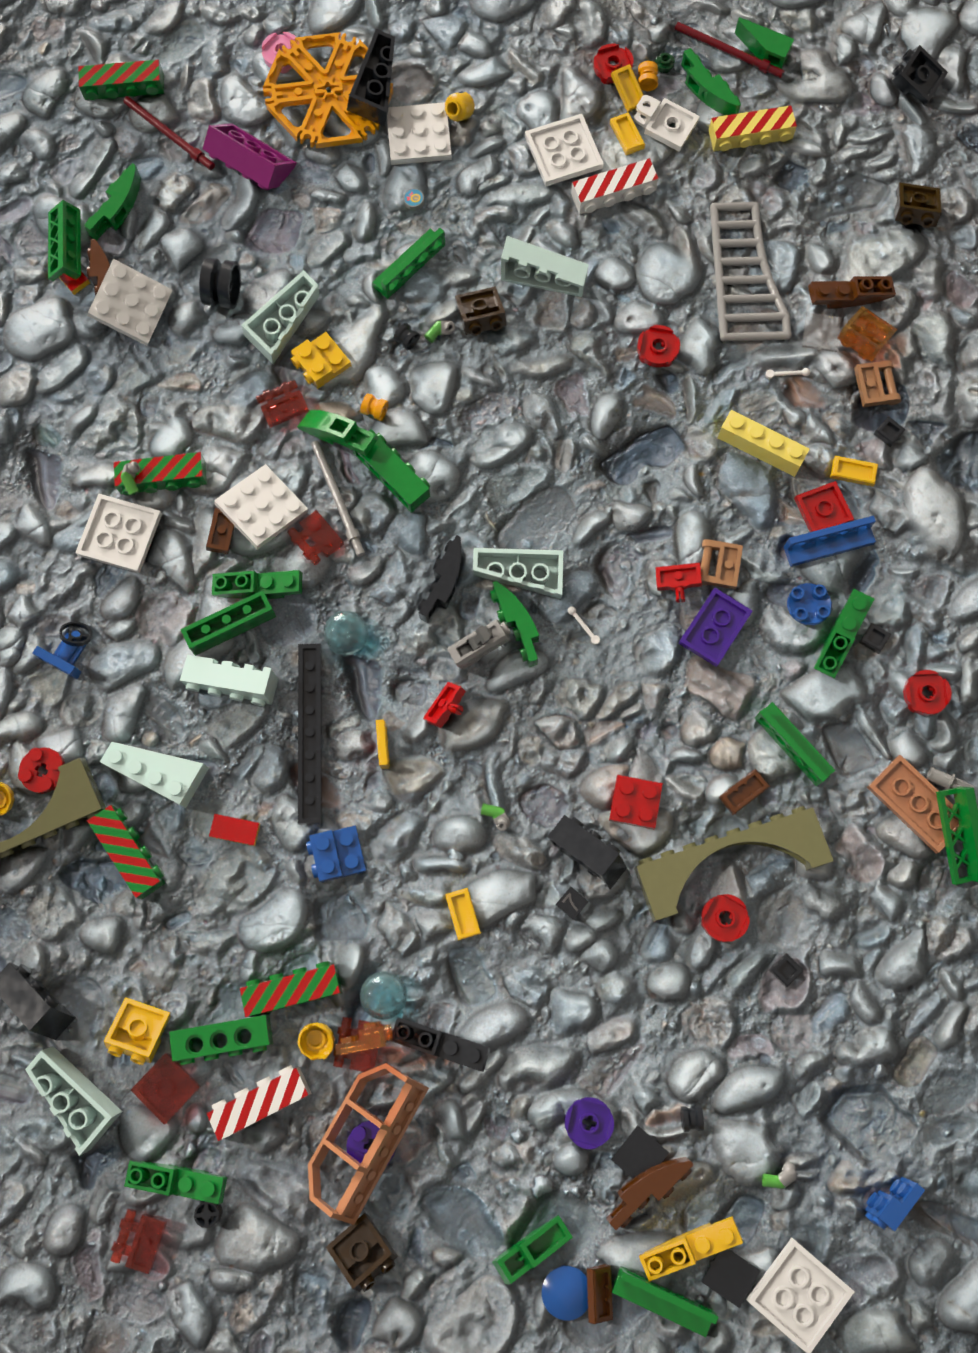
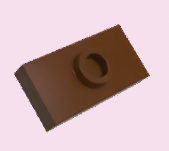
[718,769,770,815]
[587,1264,613,1324]

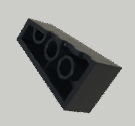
[347,29,395,126]

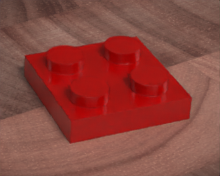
[794,481,854,532]
[609,775,663,829]

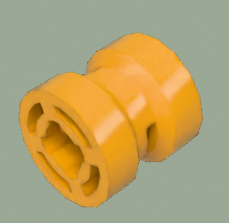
[638,61,658,91]
[360,393,389,421]

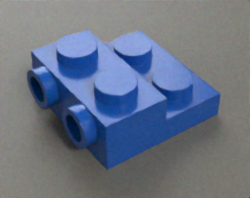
[306,825,367,883]
[865,1177,925,1231]

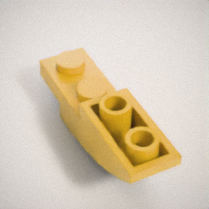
[639,1216,743,1281]

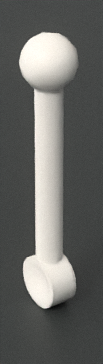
[765,368,810,379]
[568,606,600,645]

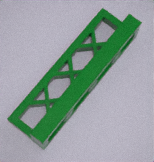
[48,200,81,282]
[372,228,445,299]
[755,702,835,787]
[936,786,978,885]
[612,1266,718,1337]

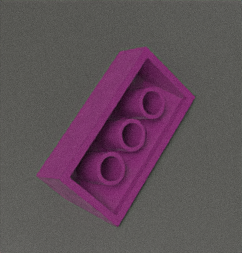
[202,123,297,190]

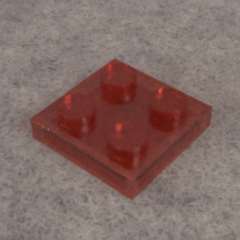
[131,1053,201,1125]

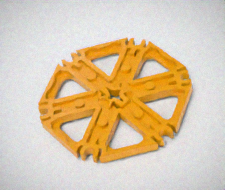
[263,32,393,149]

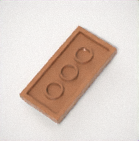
[867,755,959,854]

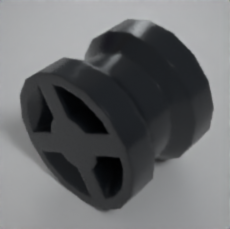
[393,323,420,351]
[680,1105,704,1132]
[194,1201,223,1228]

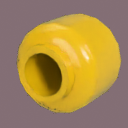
[445,91,475,122]

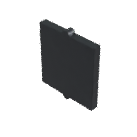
[611,1125,669,1179]
[701,1249,760,1308]

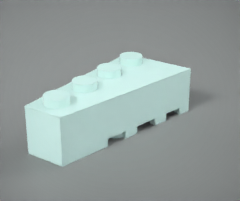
[241,270,320,364]

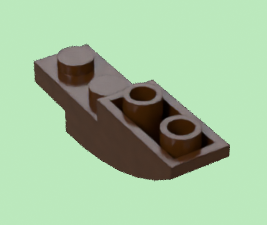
[87,239,111,325]
[808,276,896,309]
[606,1157,694,1230]

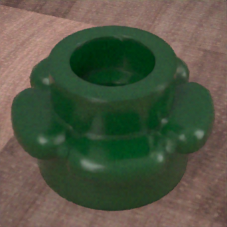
[655,53,675,73]

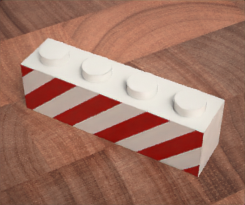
[571,158,658,215]
[206,1065,312,1141]

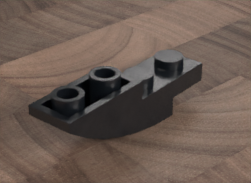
[417,535,462,623]
[390,1017,491,1072]

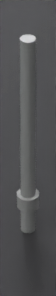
[311,441,365,557]

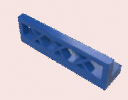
[784,515,876,567]

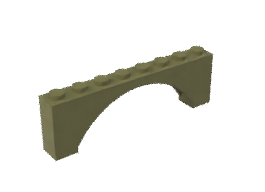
[0,758,106,859]
[634,806,834,922]

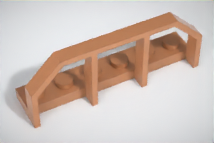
[308,1063,429,1225]

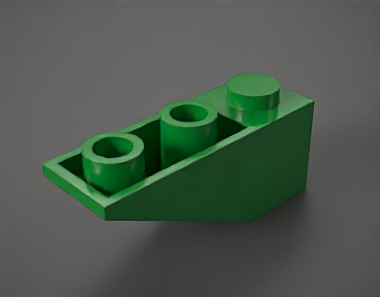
[734,17,794,69]

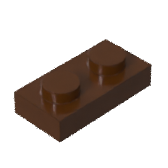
[206,508,235,554]

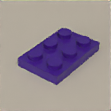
[678,587,753,667]

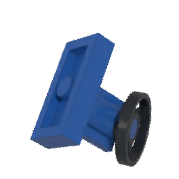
[32,622,92,679]

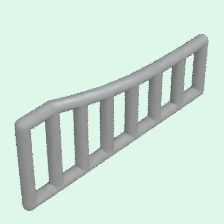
[710,202,792,342]

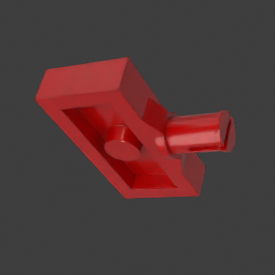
[655,563,702,603]
[423,682,466,728]

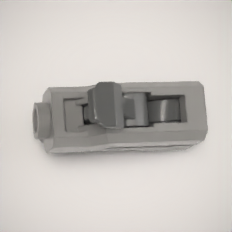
[447,619,511,670]

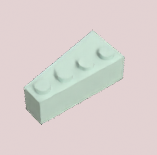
[501,236,589,297]
[473,548,563,599]
[180,655,279,706]
[100,742,209,808]
[25,1046,123,1156]

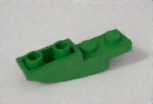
[681,48,741,116]
[84,163,141,241]
[297,410,378,456]
[212,570,303,599]
[490,581,539,667]
[813,589,874,679]
[124,1160,227,1204]

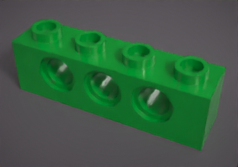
[169,1015,273,1065]

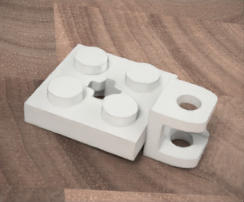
[634,95,700,152]

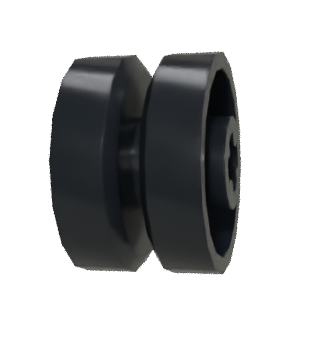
[199,257,241,309]

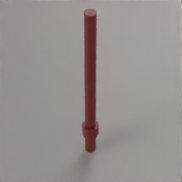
[675,22,785,78]
[123,96,215,171]

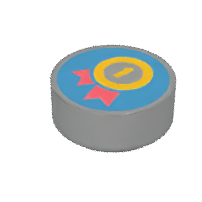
[403,188,424,211]

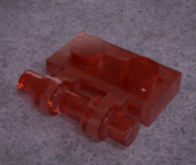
[255,380,309,428]
[287,510,344,565]
[333,1017,383,1072]
[110,1209,168,1274]

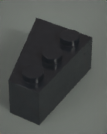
[547,815,627,890]
[0,962,76,1040]

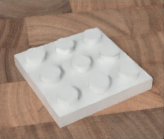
[387,102,452,165]
[525,114,603,187]
[87,259,173,346]
[214,464,308,550]
[75,494,162,573]
[746,1238,854,1353]

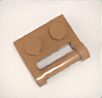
[854,360,901,407]
[701,539,743,589]

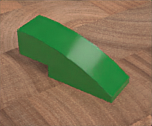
[492,1215,573,1284]

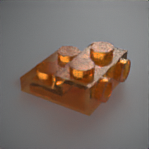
[837,306,897,362]
[335,1021,393,1055]

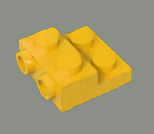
[290,332,352,389]
[104,997,171,1065]

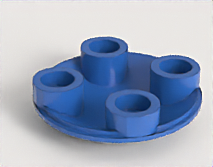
[787,583,832,625]
[542,1265,588,1321]

